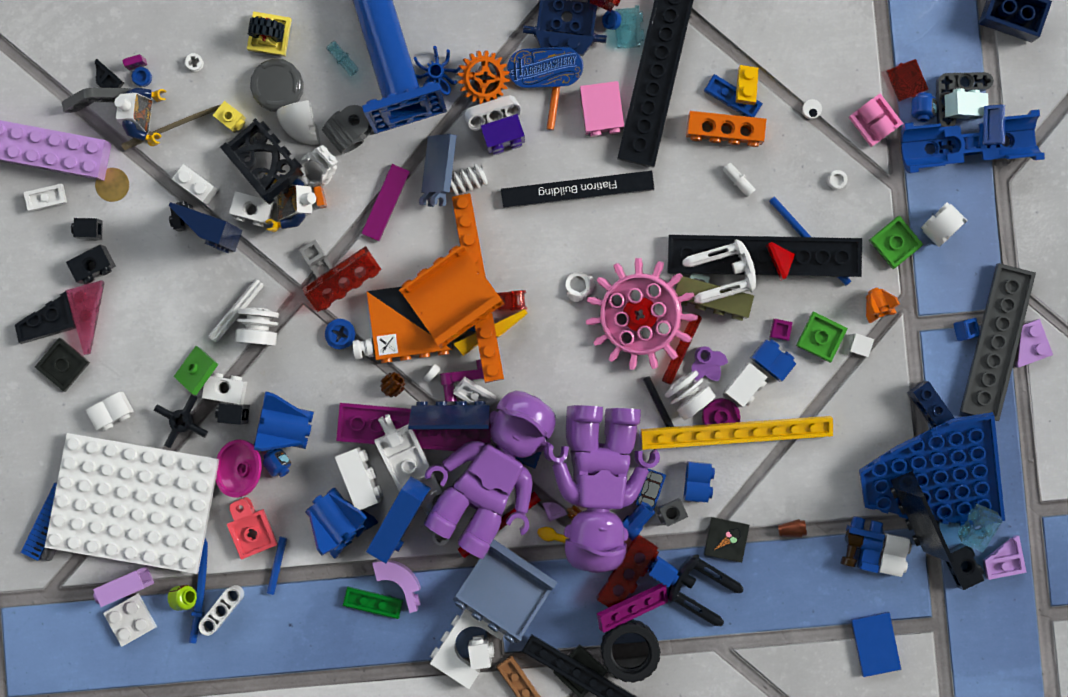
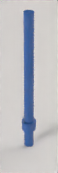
[769,196,851,286]

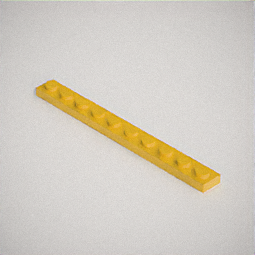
[641,416,833,450]

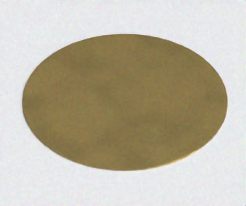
[95,168,129,202]

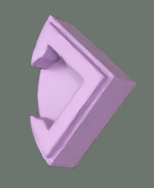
[542,502,567,521]

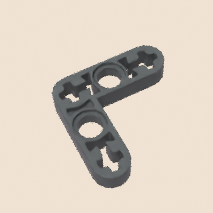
[936,72,994,127]
[62,88,131,113]

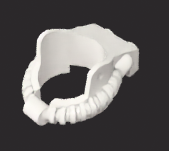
[300,145,338,188]

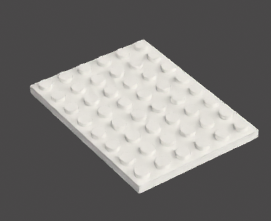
[45,433,219,574]

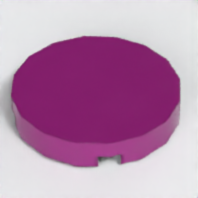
[702,398,741,425]

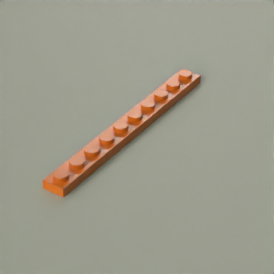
[452,193,504,383]

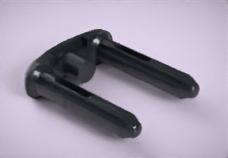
[668,554,744,626]

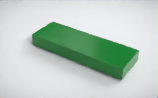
[343,586,404,619]

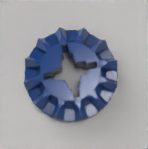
[325,319,356,349]

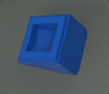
[953,318,980,341]

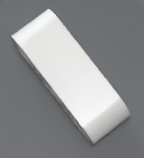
[464,95,522,131]
[199,585,244,636]

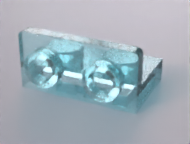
[615,5,644,48]

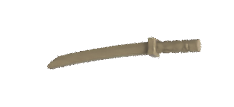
[121,105,220,150]

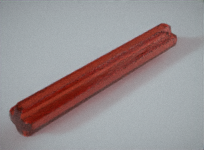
[662,313,702,385]

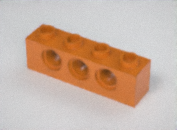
[686,111,767,147]

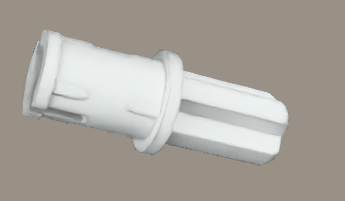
[723,163,756,197]

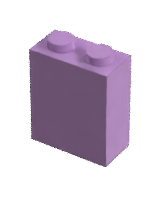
[93,566,154,607]

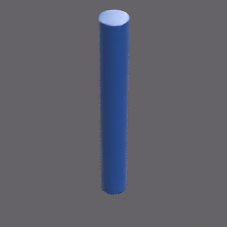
[267,536,287,595]

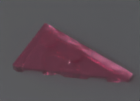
[66,280,105,355]

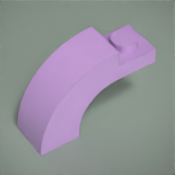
[372,560,421,613]

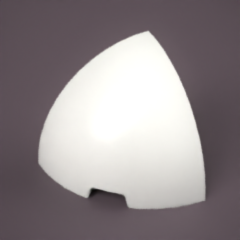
[276,100,320,145]

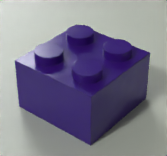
[481,114,525,155]

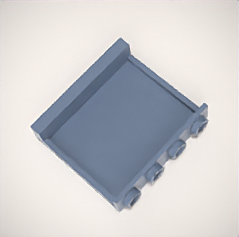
[453,540,557,643]

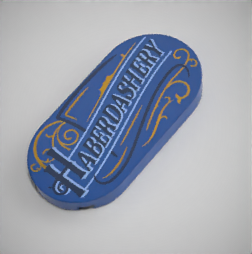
[507,47,584,88]

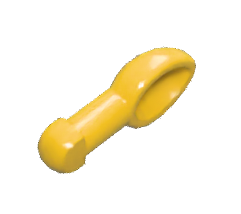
[537,527,567,543]

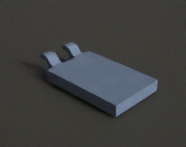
[419,134,457,207]

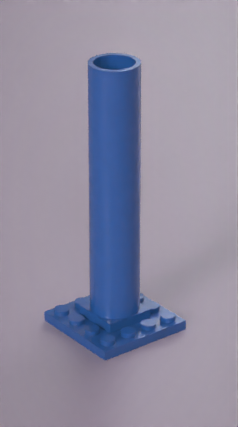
[353,0,447,134]

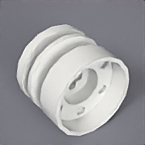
[235,307,279,346]
[664,370,716,420]

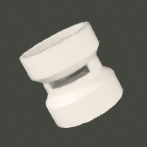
[353,338,375,360]

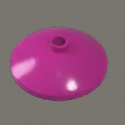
[216,439,262,498]

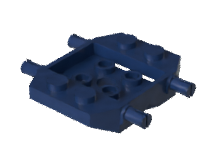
[523,0,611,56]

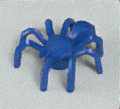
[414,46,460,95]

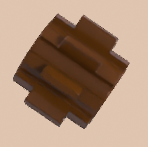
[380,372,405,397]

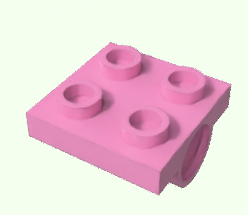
[848,93,903,147]

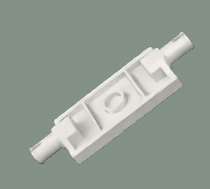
[375,414,443,517]

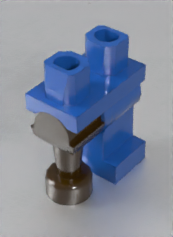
[841,516,885,573]

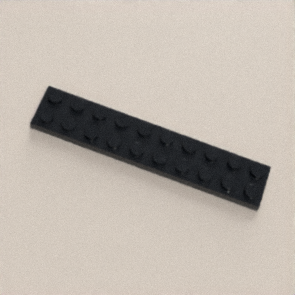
[617,0,694,168]
[668,235,862,277]

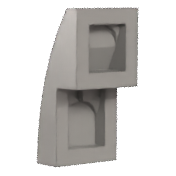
[299,240,337,284]

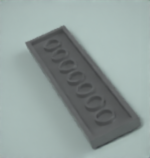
[960,263,1036,421]

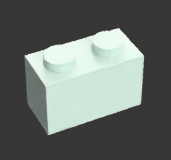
[945,88,988,120]

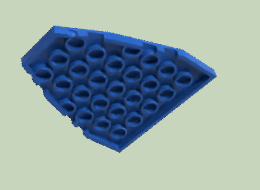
[859,412,1005,527]

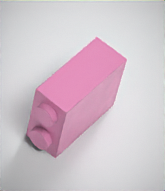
[580,81,624,137]

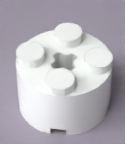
[921,202,968,247]

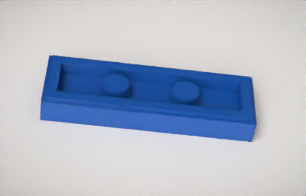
[704,74,763,117]

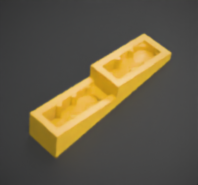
[454,309,528,356]

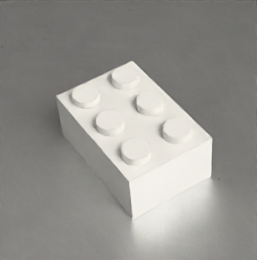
[335,447,383,510]

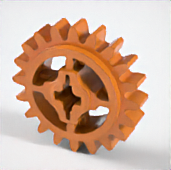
[457,50,510,104]

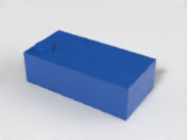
[366,476,431,564]

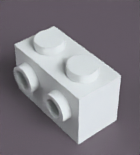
[468,635,494,670]

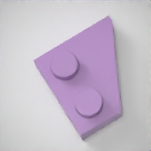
[1015,319,1053,368]
[983,535,1027,580]

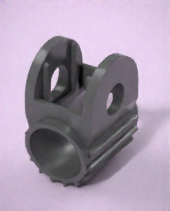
[322,105,372,155]

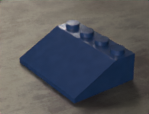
[169,202,243,253]
[408,401,490,429]

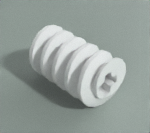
[450,164,488,196]

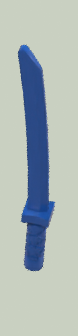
[189,538,208,643]

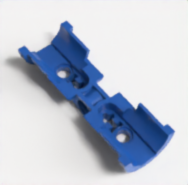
[901,109,1045,173]

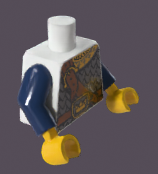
[114,88,166,146]
[265,173,316,232]

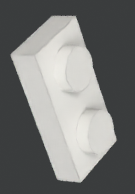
[24,184,67,212]
[453,377,496,406]

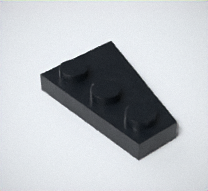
[15,291,77,344]

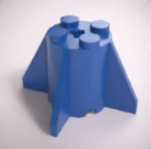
[254,392,314,451]
[305,488,378,559]

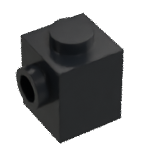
[71,218,103,240]

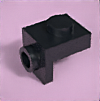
[169,201,194,231]

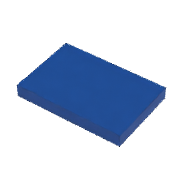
[851,612,902,677]

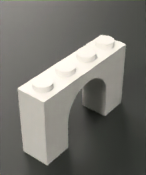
[430,609,504,689]

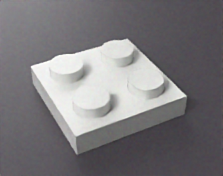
[103,593,157,647]

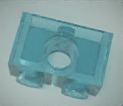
[958,504,1002,553]

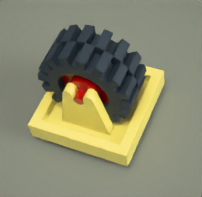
[247,11,292,57]

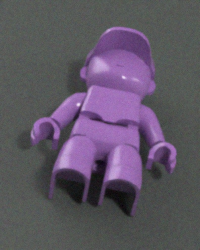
[424,390,556,559]
[543,405,660,573]

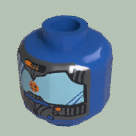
[911,92,937,122]
[262,449,291,478]

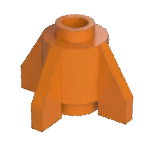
[866,288,900,323]

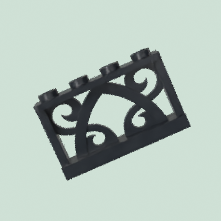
[220,118,304,205]

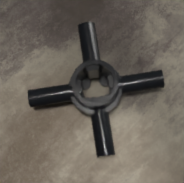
[154,394,208,448]

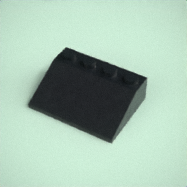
[890,471,954,563]

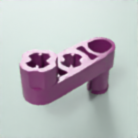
[440,359,484,402]

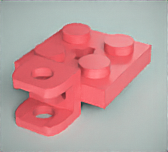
[227,497,278,560]

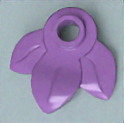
[691,346,728,381]

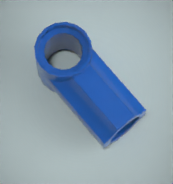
[622,501,655,541]

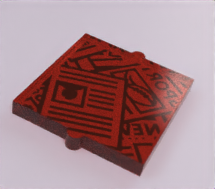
[886,59,928,102]

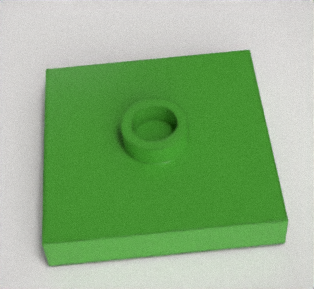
[869,216,924,269]
[796,311,848,363]
[174,346,218,396]

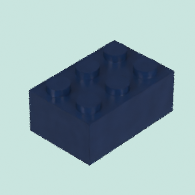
[978,0,1052,43]

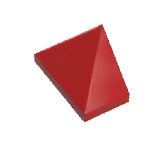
[766,242,795,281]

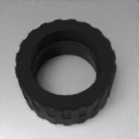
[600,619,661,683]

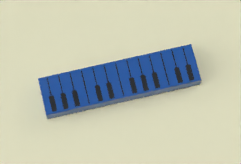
[20,483,57,561]

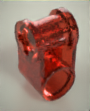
[496,290,528,311]

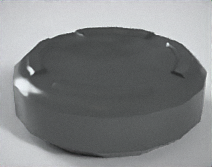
[250,59,304,112]

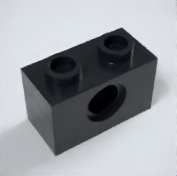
[66,244,116,285]
[215,403,250,425]
[945,543,984,590]

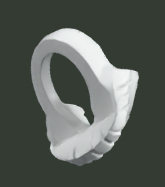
[566,272,596,302]

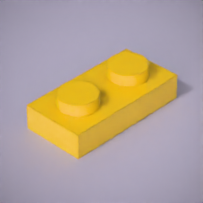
[736,65,759,106]

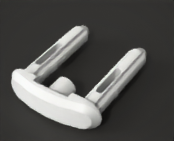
[682,239,756,304]

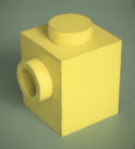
[212,101,246,133]

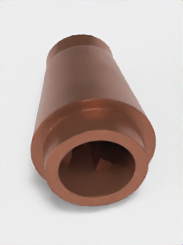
[778,519,807,538]

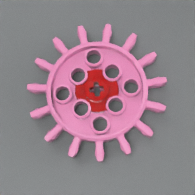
[586,258,698,370]

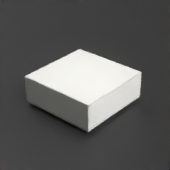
[849,333,874,357]

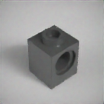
[657,498,688,527]

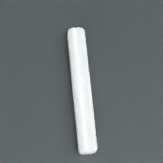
[209,279,264,342]

